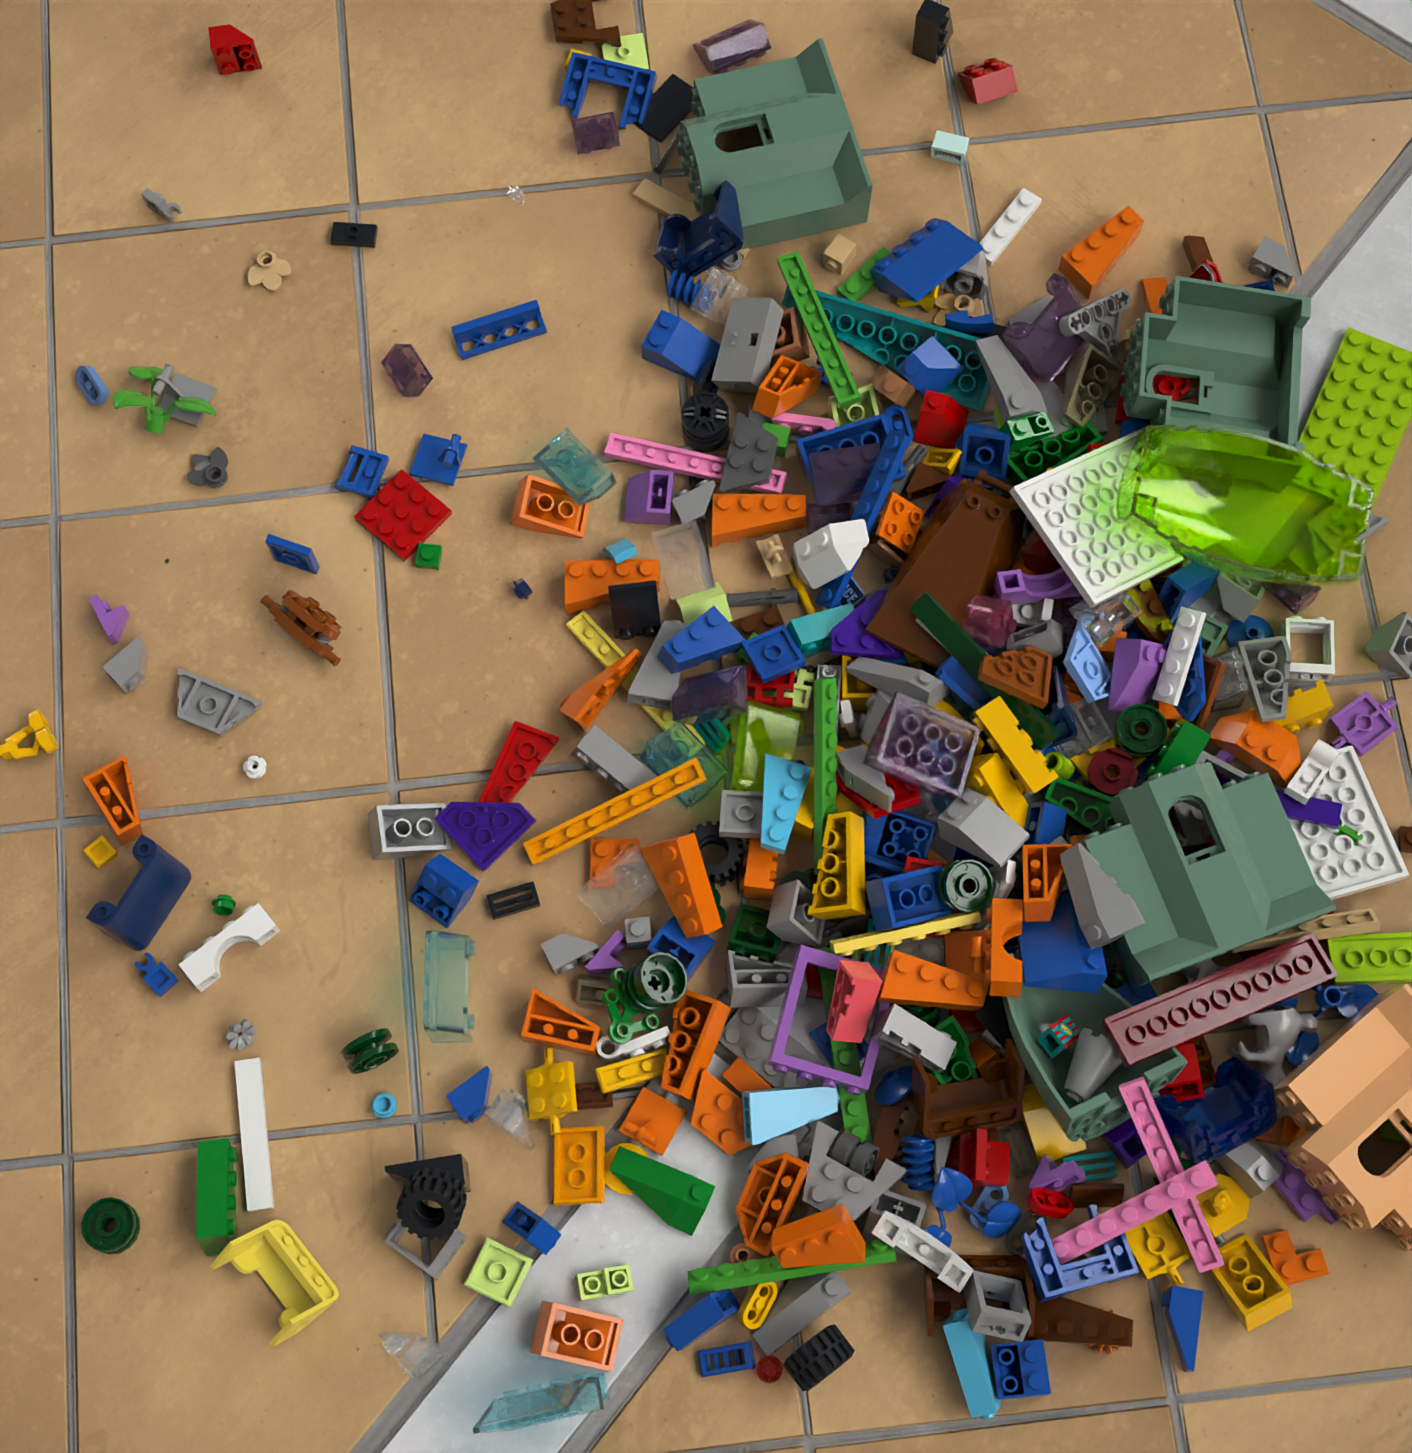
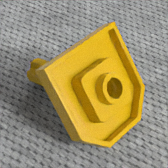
[1196,1174,1250,1238]

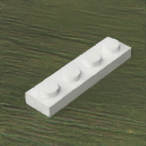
[979,188,1042,266]
[1152,606,1206,706]

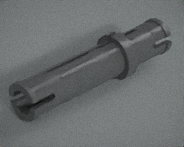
[727,588,798,608]

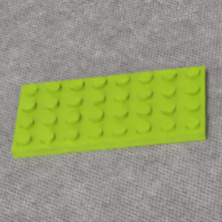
[1289,327,1412,513]

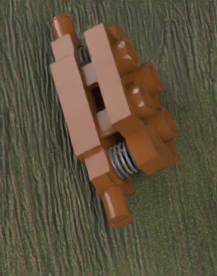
[261,590,341,666]

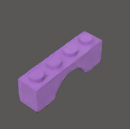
[993,568,1081,606]

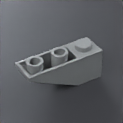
[836,744,895,813]

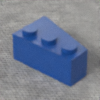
[657,606,746,674]

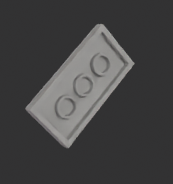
[718,1007,825,1088]

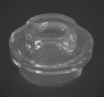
[505,185,525,206]

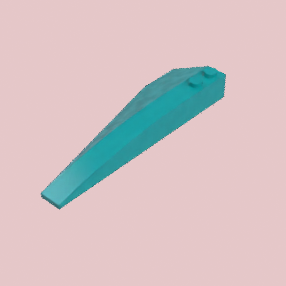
[782,287,1006,411]

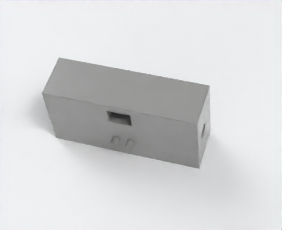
[711,298,784,393]

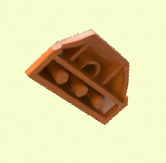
[1209,709,1302,789]
[735,1152,809,1257]

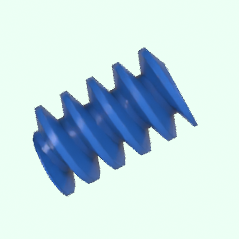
[667,269,717,312]
[901,1134,934,1191]

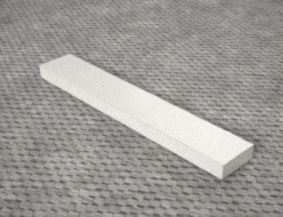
[234,1058,274,1212]

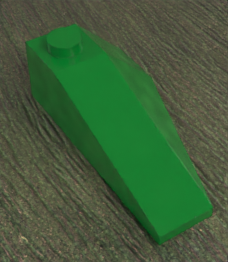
[609,1146,716,1236]

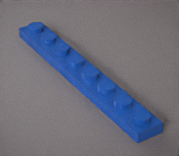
[815,429,911,609]

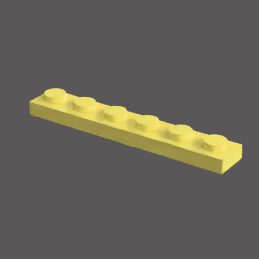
[829,911,981,956]

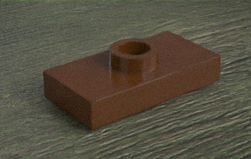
[575,1082,613,1110]

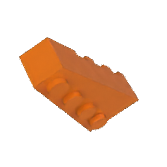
[1059,206,1144,300]
[712,493,806,547]
[565,559,660,615]
[640,832,723,939]
[740,838,779,902]
[875,950,989,1011]

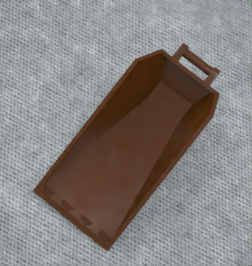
[865,469,1025,669]

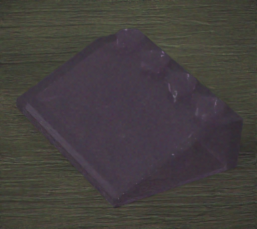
[863,691,981,800]

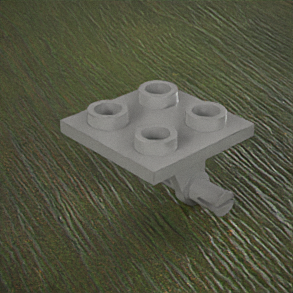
[151,364,217,427]

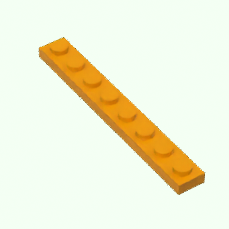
[523,758,708,865]

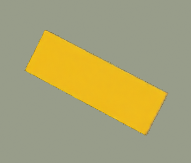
[594,1048,668,1095]

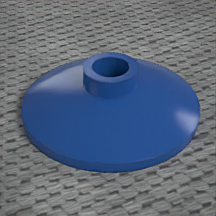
[1226,615,1274,654]
[874,1066,912,1105]

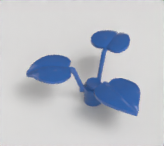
[1275,946,1378,1066]
[910,1167,1022,1261]

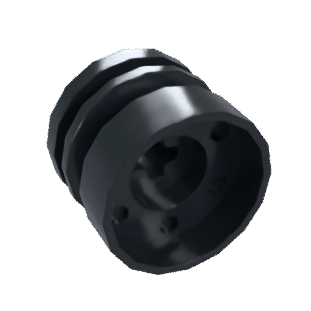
[681,392,730,452]

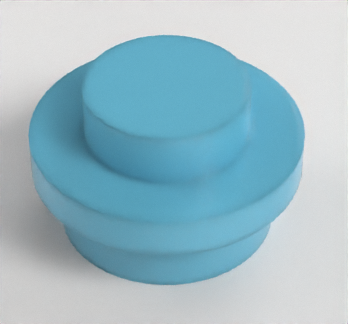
[371,1093,397,1119]

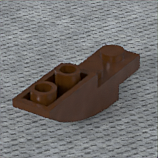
[872,1090,914,1180]

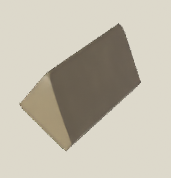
[575,974,623,1010]

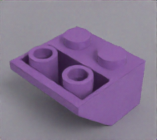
[624,470,675,525]

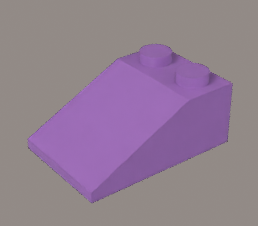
[1108,638,1167,712]

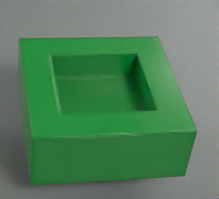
[415,543,443,570]

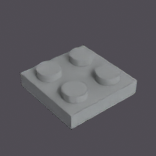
[719,790,763,839]

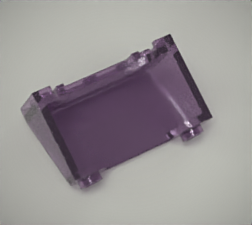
[1003,273,1085,384]

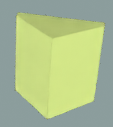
[827,384,879,428]
[674,582,732,625]

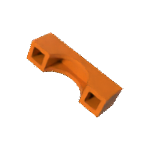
[985,898,1023,997]

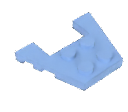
[1063,608,1112,703]

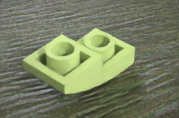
[576,1264,633,1302]

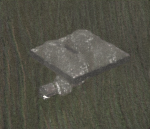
[690,266,750,326]

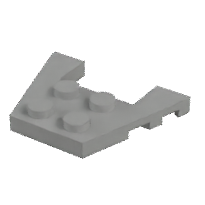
[802,1121,907,1222]

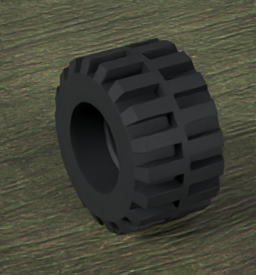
[689,821,744,887]
[396,1168,467,1240]
[783,1324,855,1392]

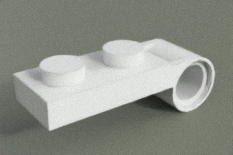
[1284,739,1340,805]
[597,1026,670,1063]

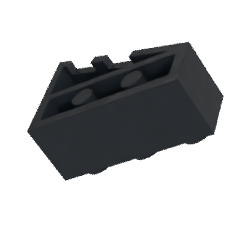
[912,0,954,64]

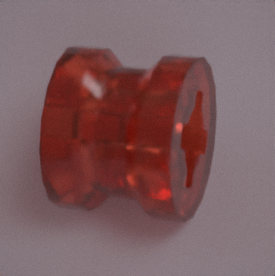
[757,1355,783,1384]

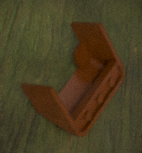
[912,1038,1025,1139]
[924,1255,1035,1336]

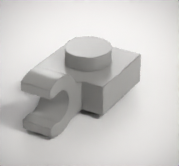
[142,188,182,222]

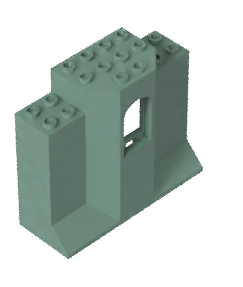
[677,38,873,250]
[1120,275,1311,493]
[1079,761,1337,989]

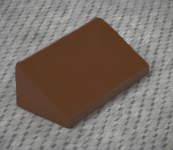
[1182,235,1213,272]
[1069,1183,1124,1208]

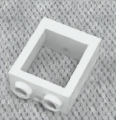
[1281,616,1335,682]

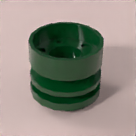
[622,952,688,1014]

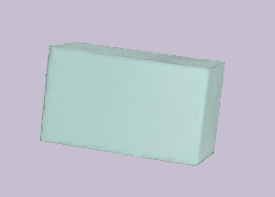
[930,130,969,165]

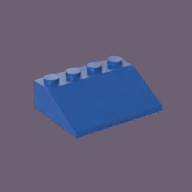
[869,218,983,302]
[795,413,907,504]
[1017,893,1107,994]

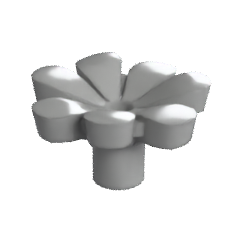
[225,1019,258,1050]

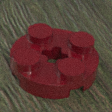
[1087,748,1138,797]

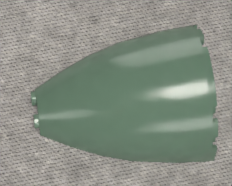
[1002,949,1188,1142]

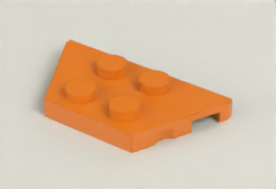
[690,1068,752,1156]

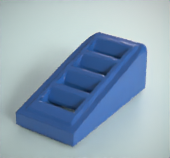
[698,1342,756,1377]

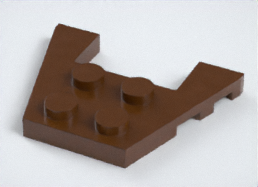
[550,0,621,47]

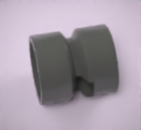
[831,1131,879,1177]

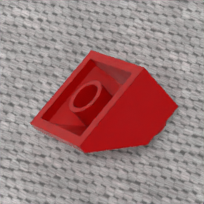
[914,390,969,449]

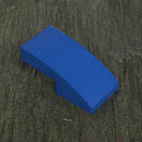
[945,310,993,333]

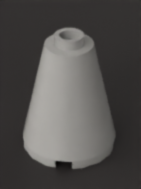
[1064,1028,1122,1103]

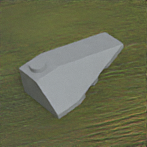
[975,335,1048,424]
[1234,636,1291,722]
[845,656,952,715]
[1059,843,1145,950]
[1180,1103,1284,1199]
[752,1271,851,1357]

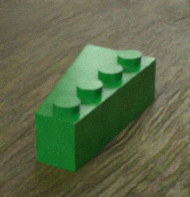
[1006,423,1104,486]
[1138,717,1211,786]
[1044,777,1115,835]
[195,1138,237,1257]

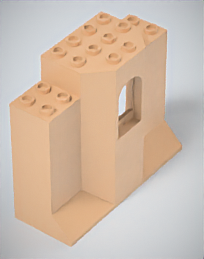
[1271,983,1412,1251]

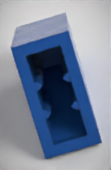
[1158,555,1221,622]
[663,1289,741,1352]

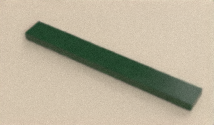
[909,591,1061,750]

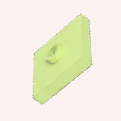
[601,33,649,70]
[464,1238,534,1308]

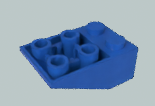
[862,810,937,865]

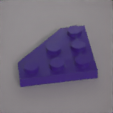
[830,590,902,660]
[434,802,537,871]

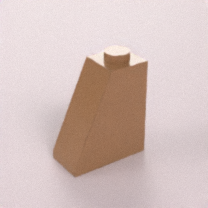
[869,364,918,409]

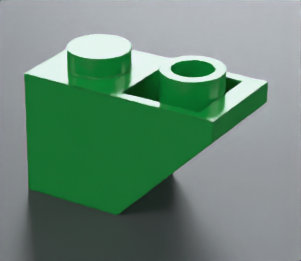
[999,411,1055,452]

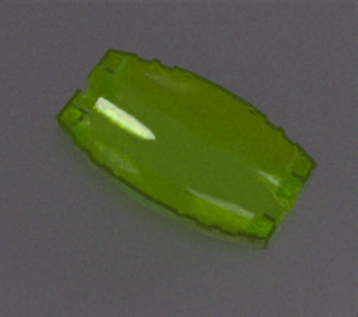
[1116,424,1374,586]

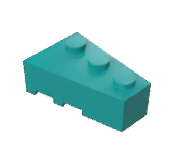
[786,603,855,659]

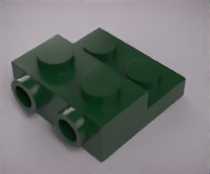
[727,903,781,963]

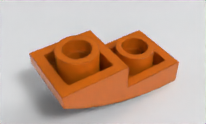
[721,1057,773,1094]

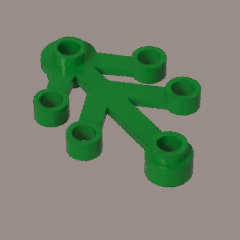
[601,968,659,1044]

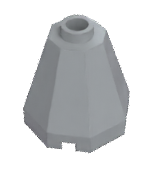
[940,251,989,301]

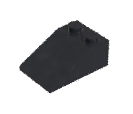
[608,580,661,640]
[385,1154,471,1193]

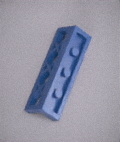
[451,299,547,360]
[934,655,993,711]

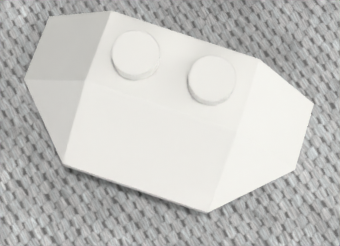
[792,519,869,589]

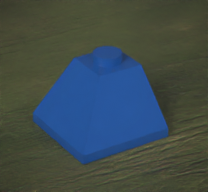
[896,336,965,395]
[959,423,1011,481]

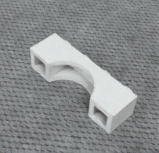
[178,903,280,992]

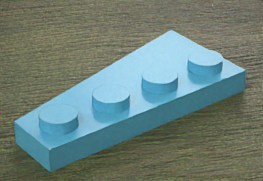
[760,753,812,855]

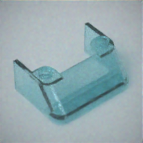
[423,930,476,1043]

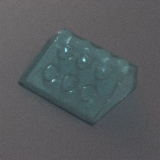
[473,1373,604,1434]

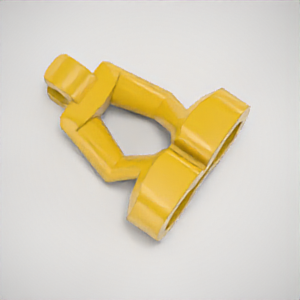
[0,709,59,760]

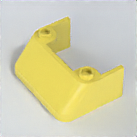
[210,1220,339,1348]

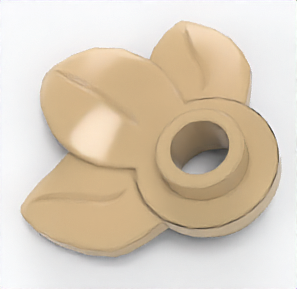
[248,251,292,292]
[934,293,975,327]

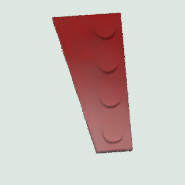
[478,721,559,803]

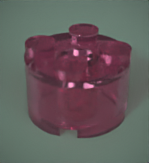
[963,595,1017,648]

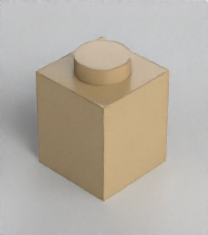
[823,234,857,275]

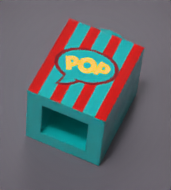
[1036,1014,1081,1058]

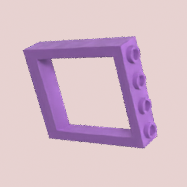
[766,945,890,1095]

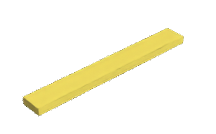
[566,610,707,760]

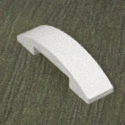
[872,1211,974,1293]

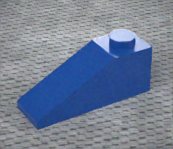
[1162,1285,1204,1373]

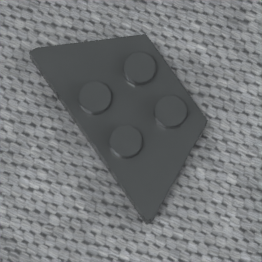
[719,412,779,494]

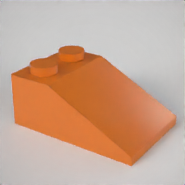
[510,474,592,539]
[530,1300,624,1372]

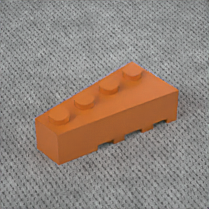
[661,990,731,1102]

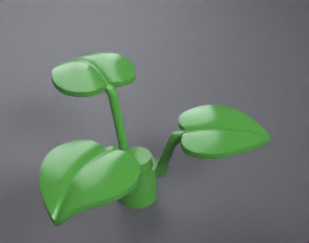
[113,366,216,433]

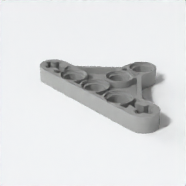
[1059,288,1131,364]

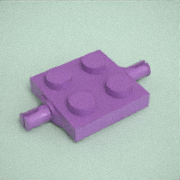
[1328,691,1398,757]
[1272,1147,1340,1225]

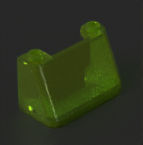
[731,699,804,792]

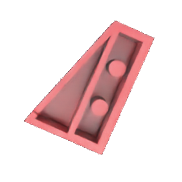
[826,960,882,1043]

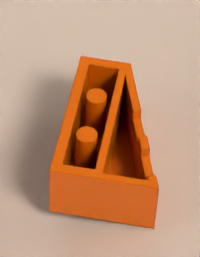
[771,1204,866,1268]

